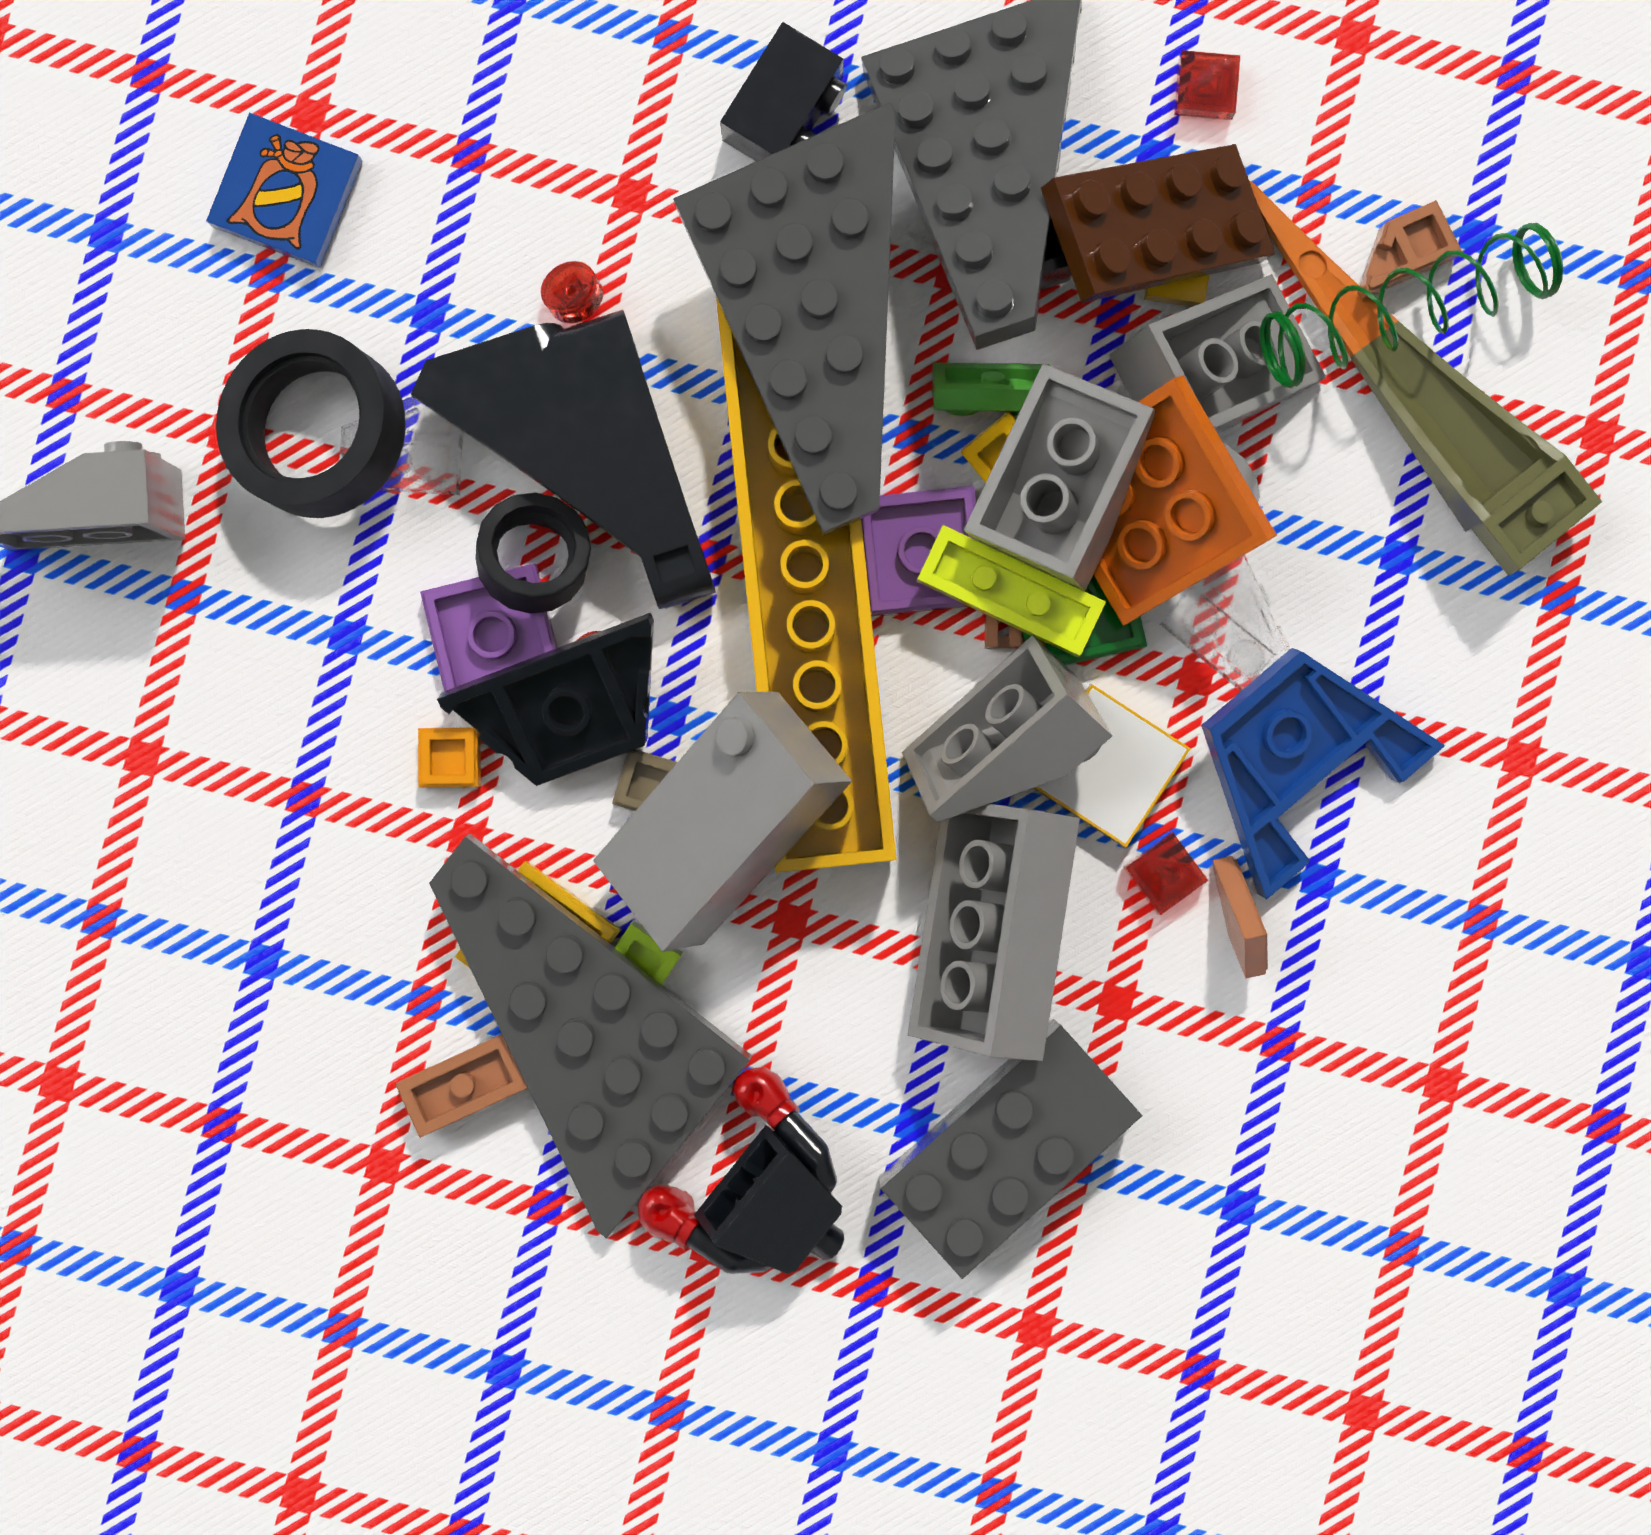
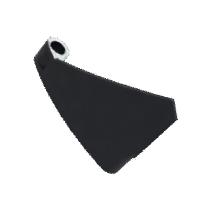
[411,310,716,609]

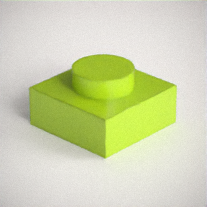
[615,920,683,985]

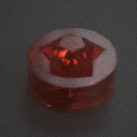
[541,261,603,323]

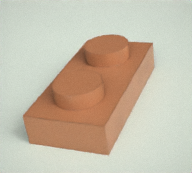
[395,1034,528,1138]

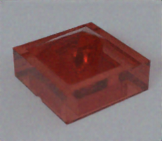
[1174,50,1241,120]
[1123,832,1208,915]

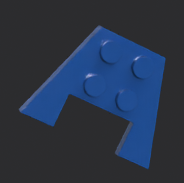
[1201,648,1445,900]

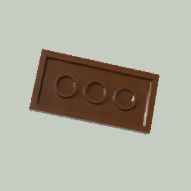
[1040,144,1275,303]

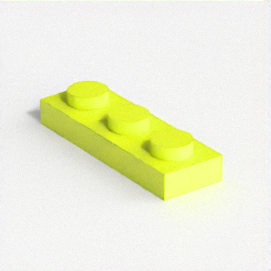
[916,525,1106,658]

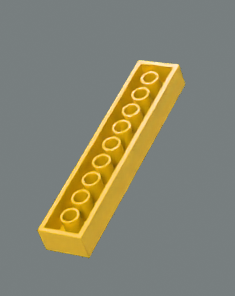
[716,298,897,873]

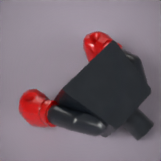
[638,1067,844,1274]

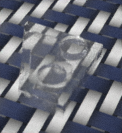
[339,396,464,495]
[1159,555,1291,691]

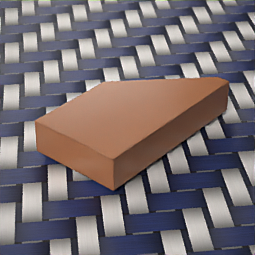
[1358,200,1462,300]
[1212,856,1268,979]

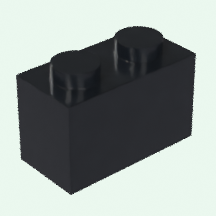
[720,21,847,161]

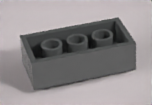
[879,1019,1143,1279]

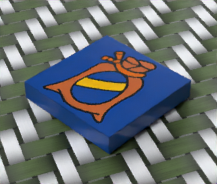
[206,112,363,268]

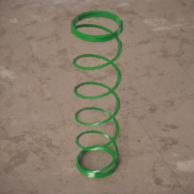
[1260,223,1564,388]

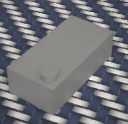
[593,692,852,952]
[907,804,1080,1061]

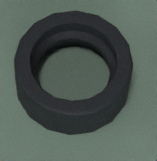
[475,492,591,614]

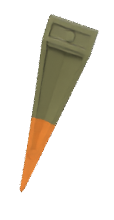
[1249,181,1602,576]

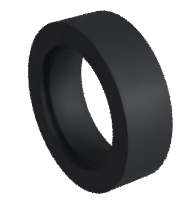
[216,329,406,518]

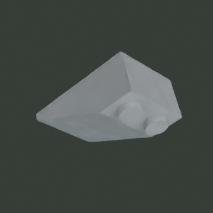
[1109,274,1327,434]
[964,363,1155,591]
[0,441,185,550]
[902,635,1112,822]

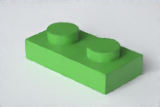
[932,362,1050,416]

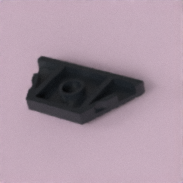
[437,612,654,786]

